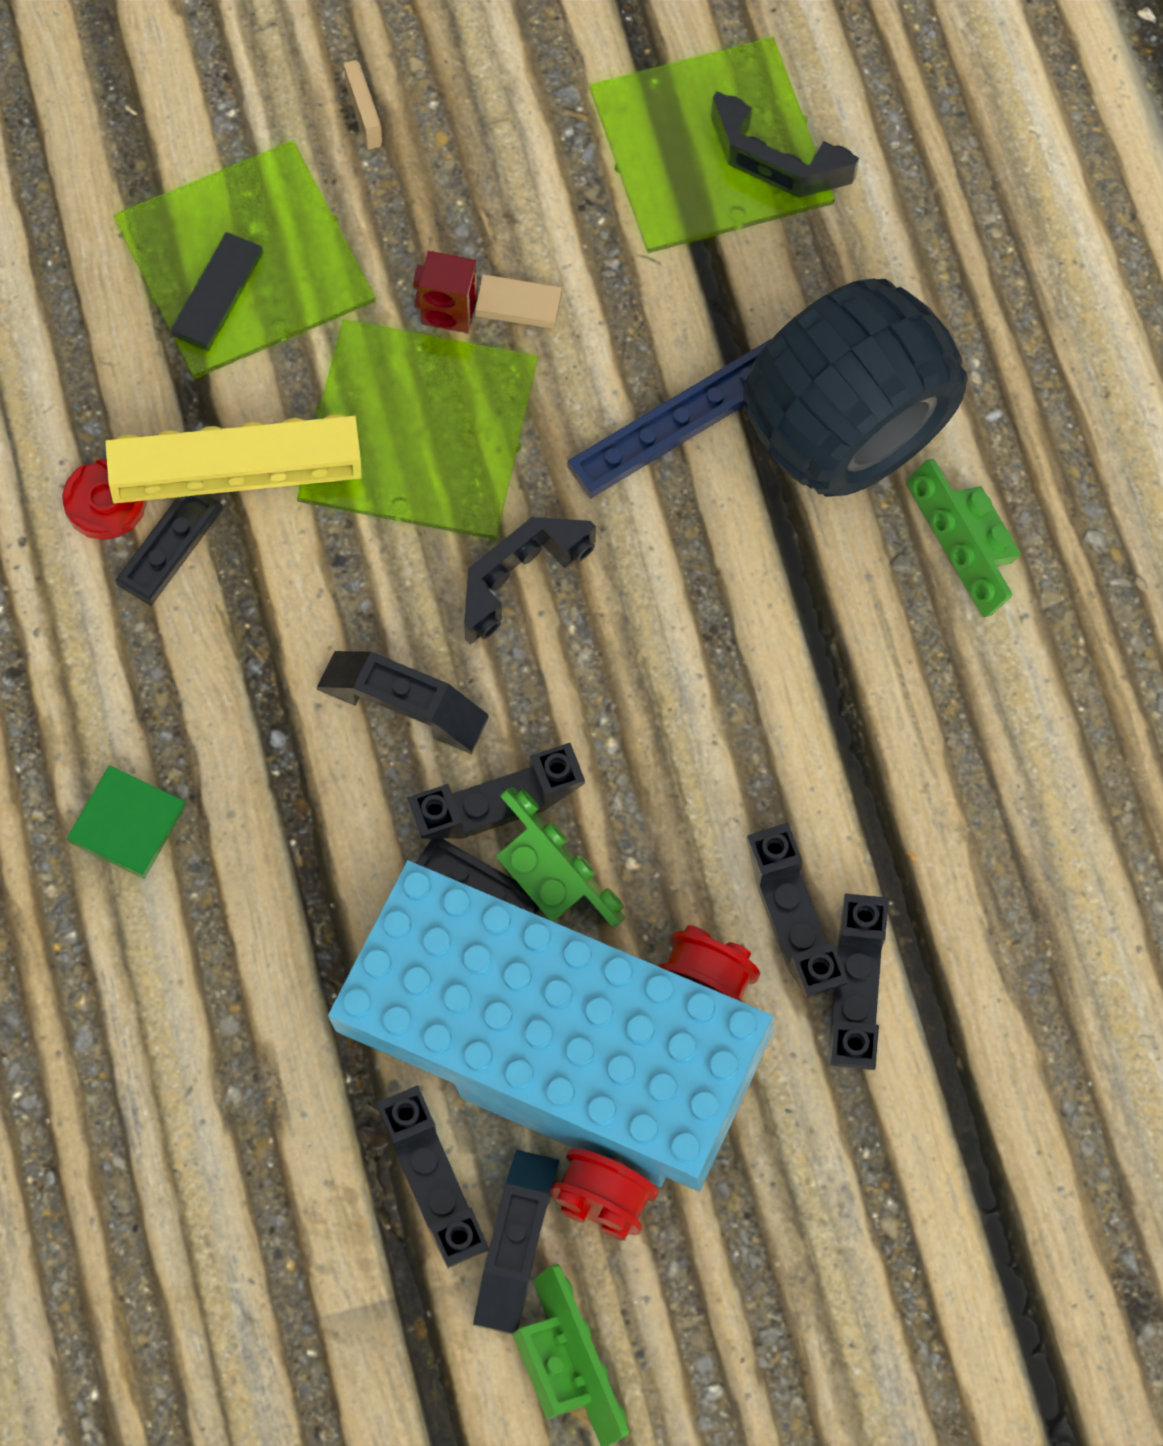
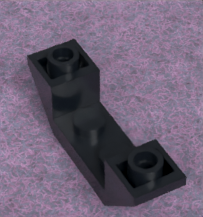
[711,91,859,198]
[464,517,596,645]
[317,651,489,754]
[407,742,585,839]
[747,823,848,998]
[830,893,888,1070]
[377,1085,489,1269]
[473,1149,560,1335]

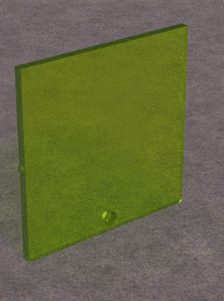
[590,37,835,254]
[113,140,376,379]
[297,319,538,540]

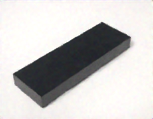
[171,232,263,352]
[116,494,223,606]
[416,839,541,915]

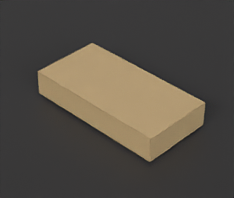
[343,60,382,150]
[475,274,562,329]

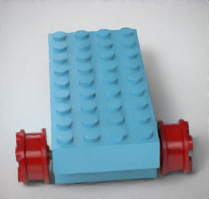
[328,860,774,1241]

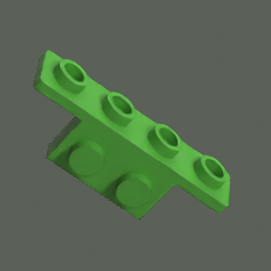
[906,459,1021,617]
[496,787,626,928]
[512,1264,629,1446]

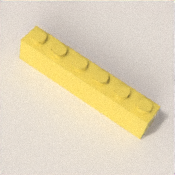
[105,414,362,504]

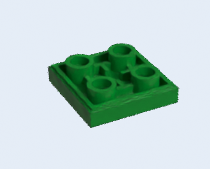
[67,765,186,879]

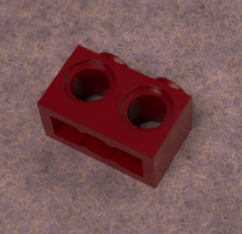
[413,250,478,334]

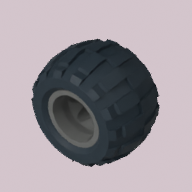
[743,278,968,497]

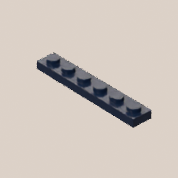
[568,339,771,499]

